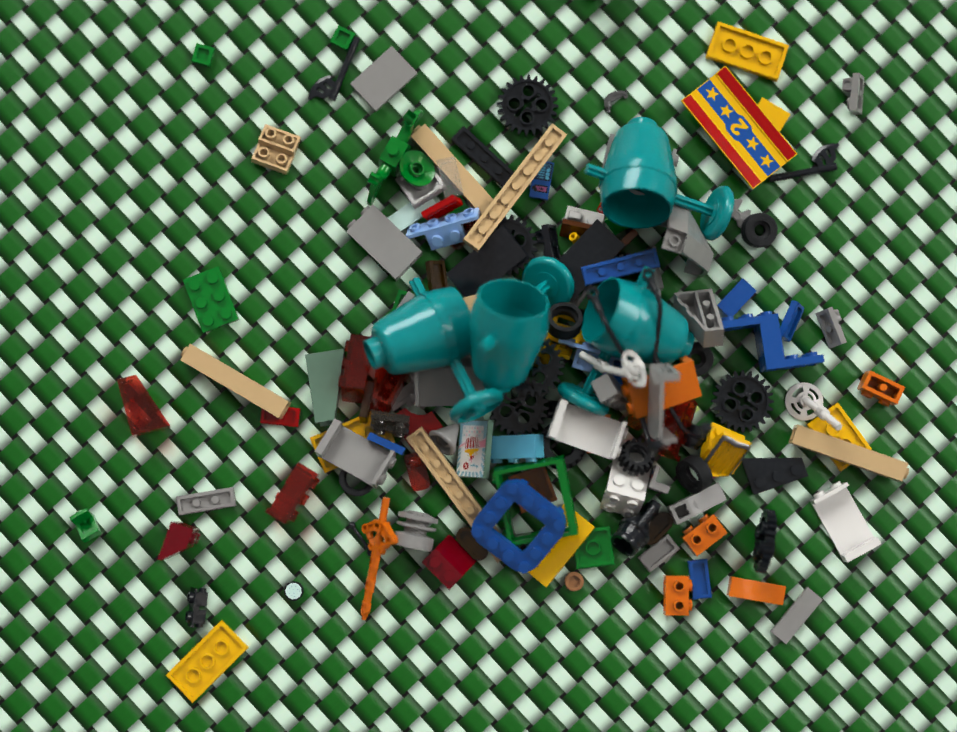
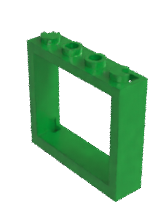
[492,455,579,545]

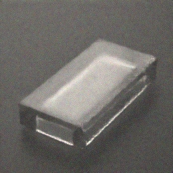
[436,156,463,198]

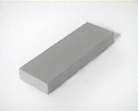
[176,487,237,516]
[770,587,823,644]

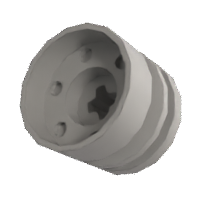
[394,510,439,552]

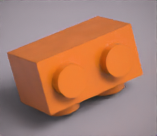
[857,370,905,407]
[681,513,728,556]
[663,575,692,616]

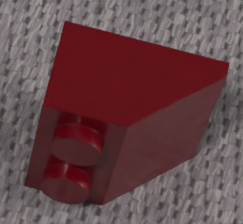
[158,521,201,560]
[422,534,476,590]

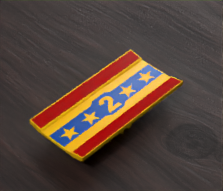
[681,65,797,190]

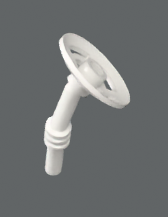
[579,350,647,388]
[785,382,843,430]

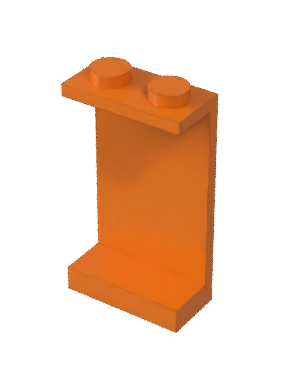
[621,356,702,419]

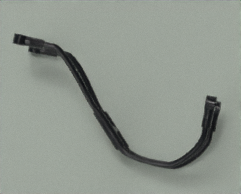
[586,268,713,457]

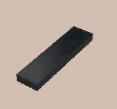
[451,126,514,188]

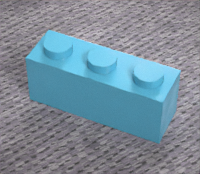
[490,434,544,463]

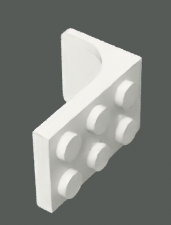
[600,439,651,517]

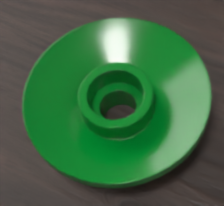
[399,150,435,187]

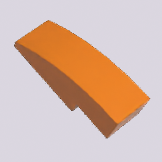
[727,576,786,605]

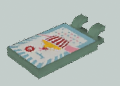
[456,411,494,479]

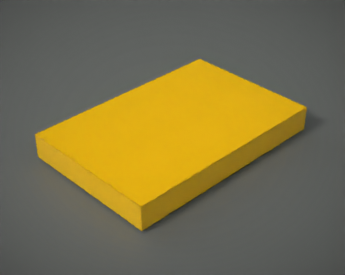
[806,402,872,472]

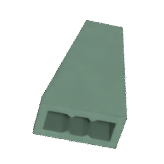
[305,349,345,427]

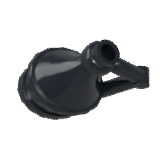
[611,500,662,556]

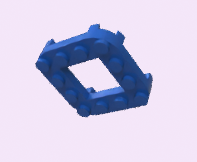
[471,479,567,574]

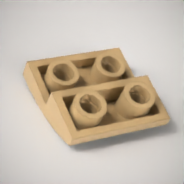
[251,124,301,175]

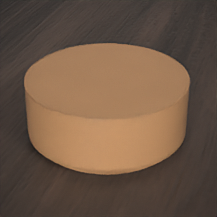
[564,572,584,591]

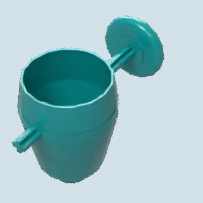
[584,117,734,241]
[469,256,574,393]
[557,266,694,416]
[363,277,503,424]

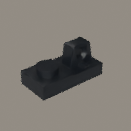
[535,224,561,260]

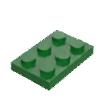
[183,266,240,333]

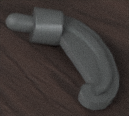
[604,90,629,113]

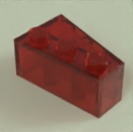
[338,334,371,404]
[370,367,410,416]
[117,375,171,437]
[649,399,698,462]
[265,462,320,524]

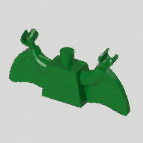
[367,109,425,206]

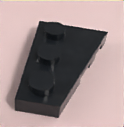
[741,458,808,495]

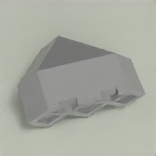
[659,204,714,278]

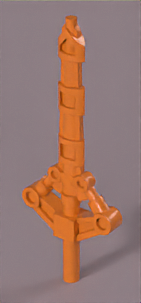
[361,497,398,620]

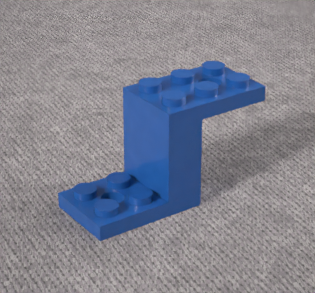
[721,311,825,373]

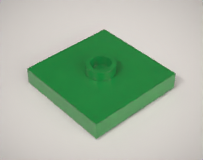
[574,526,615,569]

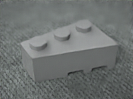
[673,289,724,348]

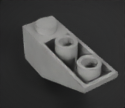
[590,373,628,411]
[667,482,727,525]

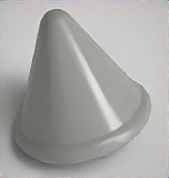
[429,423,459,455]

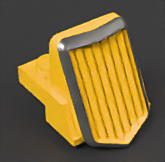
[700,422,751,477]

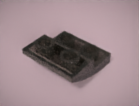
[370,410,410,439]

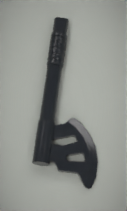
[308,36,360,101]
[768,143,839,182]

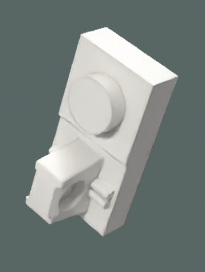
[564,206,604,224]

